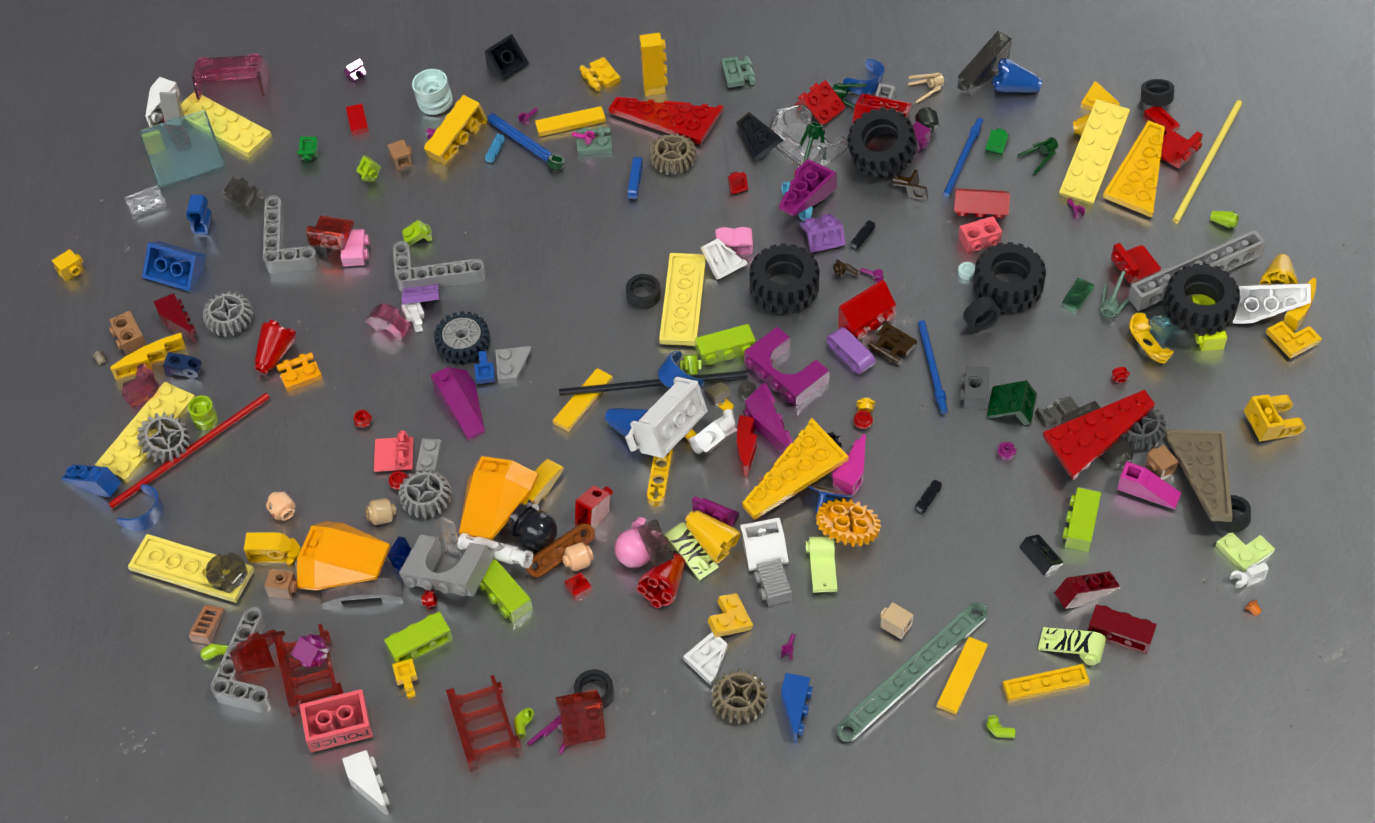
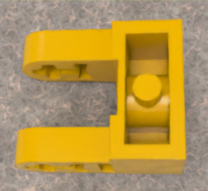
[1244,394,1306,441]

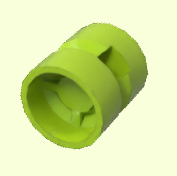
[188,396,218,431]

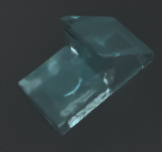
[1150,316,1182,345]

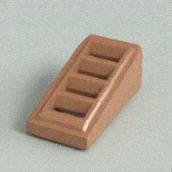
[189,605,224,645]

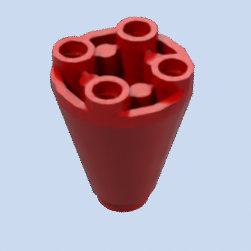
[254,319,296,374]
[636,553,685,609]

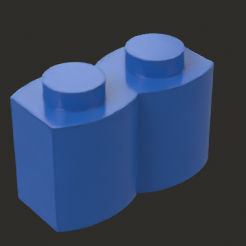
[186,195,212,234]

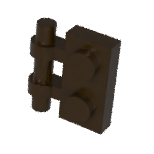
[868,323,917,365]

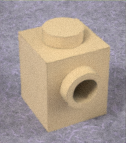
[880,602,913,639]

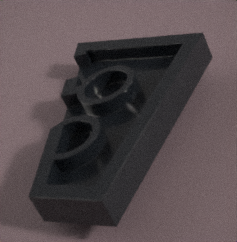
[736,112,784,161]

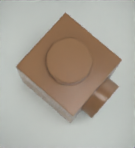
[387,139,413,171]
[1145,445,1179,480]
[264,569,298,600]

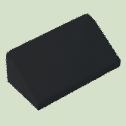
[1020,534,1064,575]

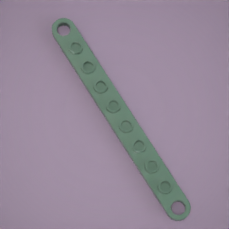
[837,602,988,742]

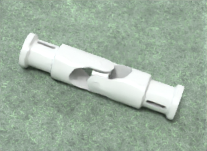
[457,533,533,568]

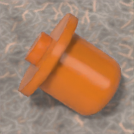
[1245,599,1262,616]

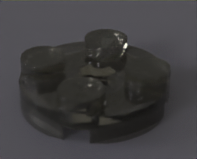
[206,552,248,593]

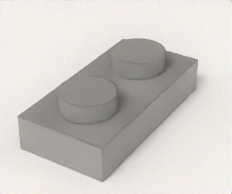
[416,438,442,473]

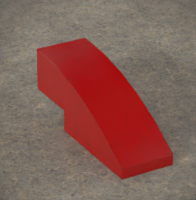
[737,415,758,477]

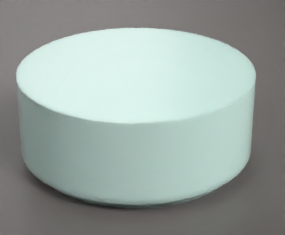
[958,262,975,280]

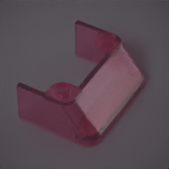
[191,53,269,100]

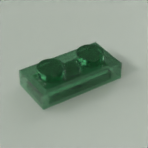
[1061,278,1095,314]

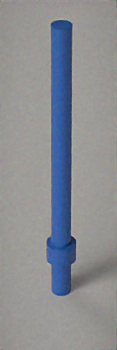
[943,118,983,198]
[918,320,948,414]

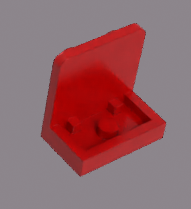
[794,80,845,125]
[1161,130,1203,169]
[1111,243,1161,285]

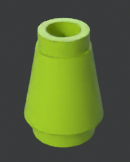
[1210,210,1239,229]

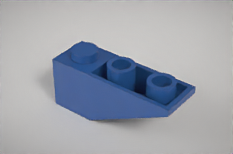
[62,464,121,497]
[781,673,813,743]

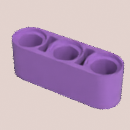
[826,327,876,374]

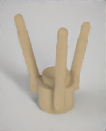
[908,72,944,103]

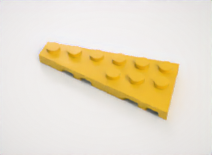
[1103,120,1165,218]
[742,418,849,520]

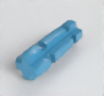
[485,133,505,163]

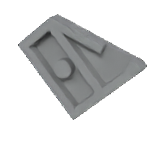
[495,346,532,384]

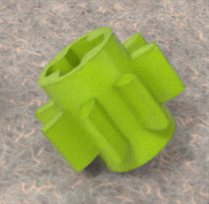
[679,355,702,375]

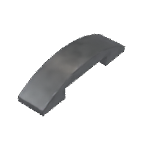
[321,577,403,606]

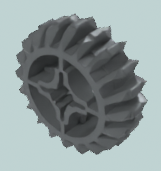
[1119,409,1166,451]

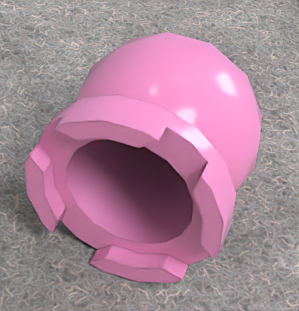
[614,517,666,569]

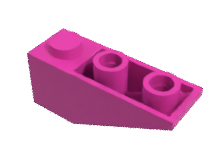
[832,434,866,496]
[1117,462,1181,510]

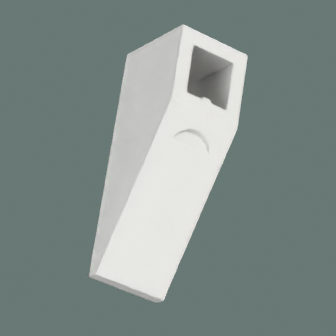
[146,77,180,128]
[342,750,390,815]

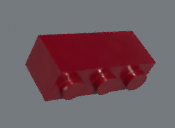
[1088,604,1157,654]

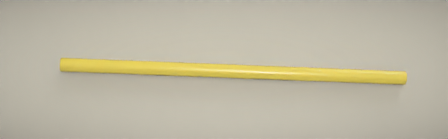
[1172,100,1243,224]

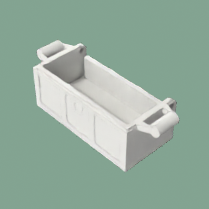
[625,377,708,458]

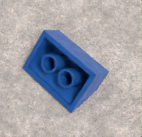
[142,241,206,291]

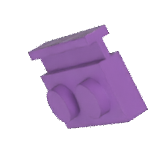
[401,284,440,304]

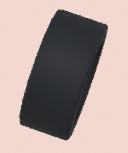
[1141,79,1174,107]
[626,274,661,309]
[963,297,1001,332]
[1212,495,1251,533]
[574,669,614,712]

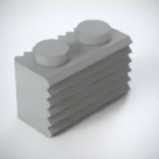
[754,558,792,607]

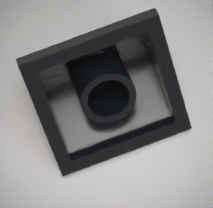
[485,34,529,80]

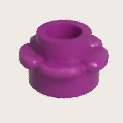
[997,442,1017,460]

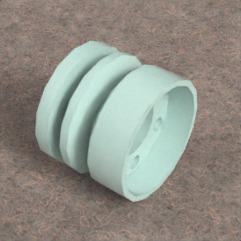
[412,69,453,115]

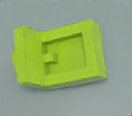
[356,156,381,182]
[402,220,432,247]

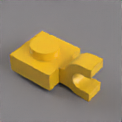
[392,659,418,699]

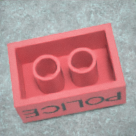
[300,689,373,753]

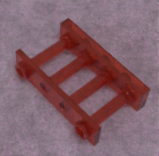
[274,624,344,717]
[446,675,521,772]

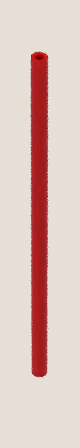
[108,393,270,509]

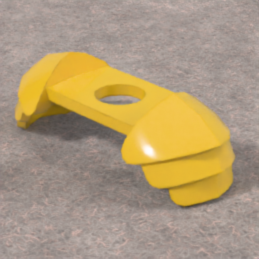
[1128,313,1174,364]

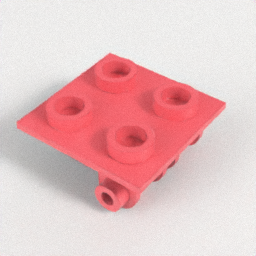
[374,431,414,472]

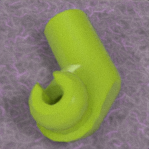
[200,643,229,660]
[514,708,534,739]
[986,715,1015,738]

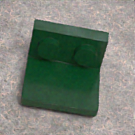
[987,380,1037,426]

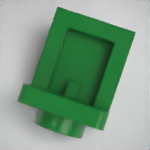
[985,128,1010,155]
[297,136,318,161]

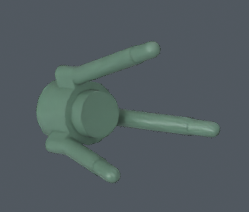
[1099,271,1129,318]

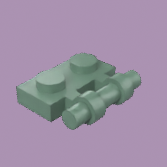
[721,56,756,88]
[576,126,612,156]

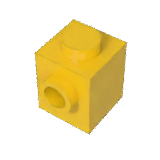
[52,249,84,282]

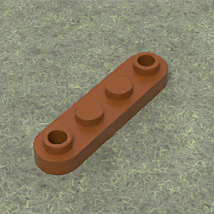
[525,523,595,577]

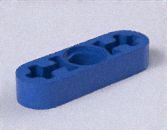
[628,157,643,200]

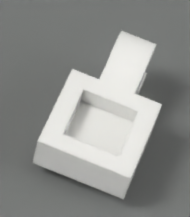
[401,302,424,333]
[1230,562,1269,588]

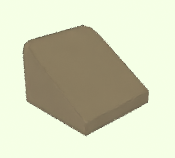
[705,382,731,404]

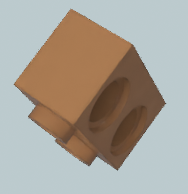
[109,310,146,356]

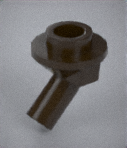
[833,259,859,277]

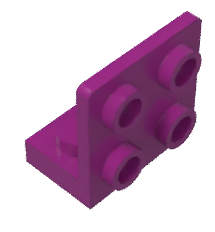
[692,496,739,527]

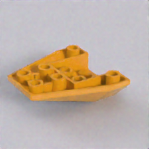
[459,456,539,540]
[297,521,390,591]

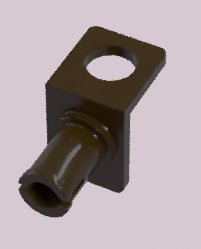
[893,169,928,201]

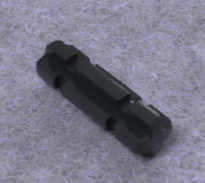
[850,220,875,249]
[915,480,942,513]

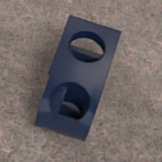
[163,352,202,379]

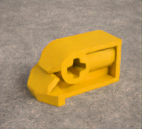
[244,532,301,567]

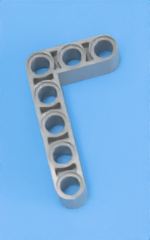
[263,195,319,274]
[393,241,486,292]
[210,607,272,713]

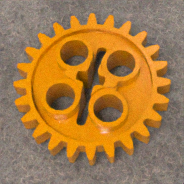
[816,498,881,547]

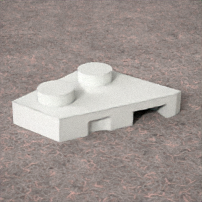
[700,239,748,280]
[683,632,728,685]

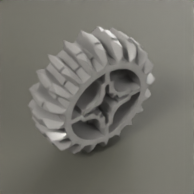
[203,291,253,337]
[137,412,191,463]
[398,468,452,519]

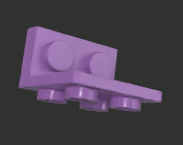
[800,214,846,253]

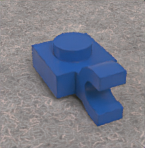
[474,351,495,384]

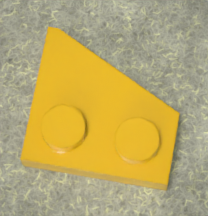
[1080,81,1120,111]

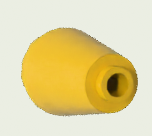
[685,510,742,564]

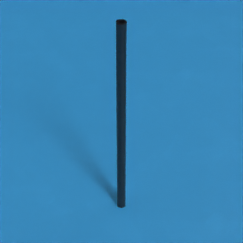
[559,370,748,396]

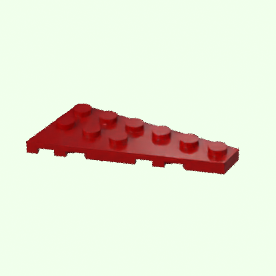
[1043,390,1155,480]

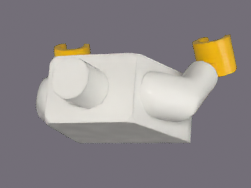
[684,398,737,454]

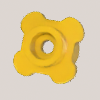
[856,398,875,413]

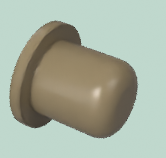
[92,351,106,365]

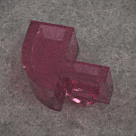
[365,303,412,340]
[122,363,159,408]

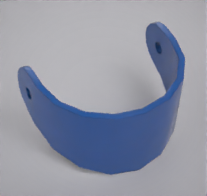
[843,59,885,95]
[658,351,705,389]
[117,484,163,531]

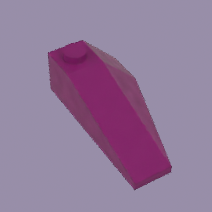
[779,159,837,216]
[431,367,485,441]
[743,382,793,453]

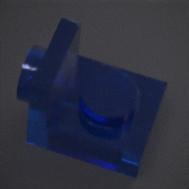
[387,536,411,570]

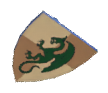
[808,485,853,512]

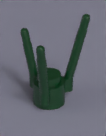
[833,83,867,108]
[798,122,826,163]
[1017,137,1058,175]

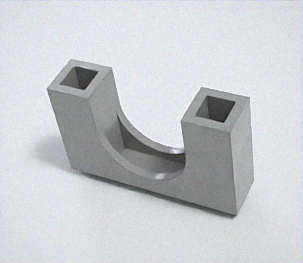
[399,535,494,597]

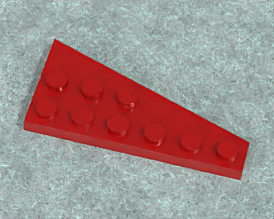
[608,97,724,145]

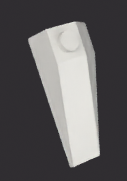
[1233,284,1311,324]

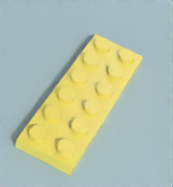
[181,91,272,158]
[1059,99,1130,205]
[659,253,706,346]
[95,381,195,483]
[128,534,254,603]

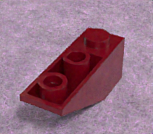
[153,293,197,343]
[1054,571,1120,609]

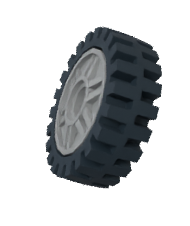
[434,311,490,365]

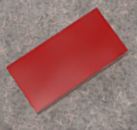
[346,103,369,136]
[1143,107,1180,135]

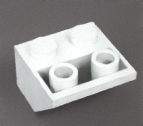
[740,518,789,571]

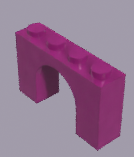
[744,327,829,407]

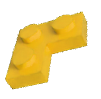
[1266,321,1322,359]
[707,593,753,637]

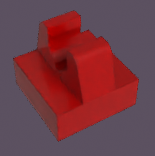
[727,171,749,195]
[564,572,592,600]

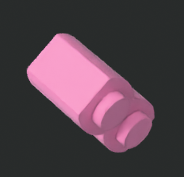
[716,227,753,255]
[341,229,370,266]

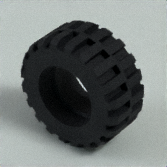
[847,107,917,178]
[973,242,1046,313]
[749,243,820,314]
[1163,263,1240,336]

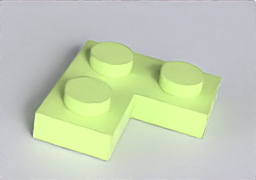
[1215,532,1275,573]

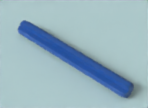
[487,113,552,162]

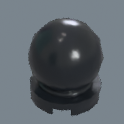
[506,499,557,549]

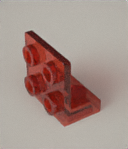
[306,216,354,250]
[229,630,286,676]
[555,689,606,746]

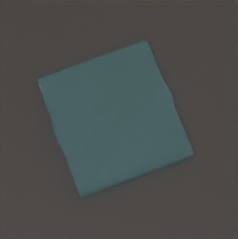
[138,110,226,187]

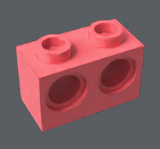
[959,216,1002,253]

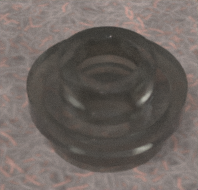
[738,381,757,399]

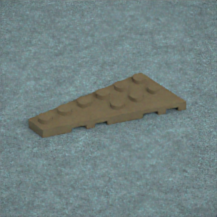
[1164,430,1232,522]

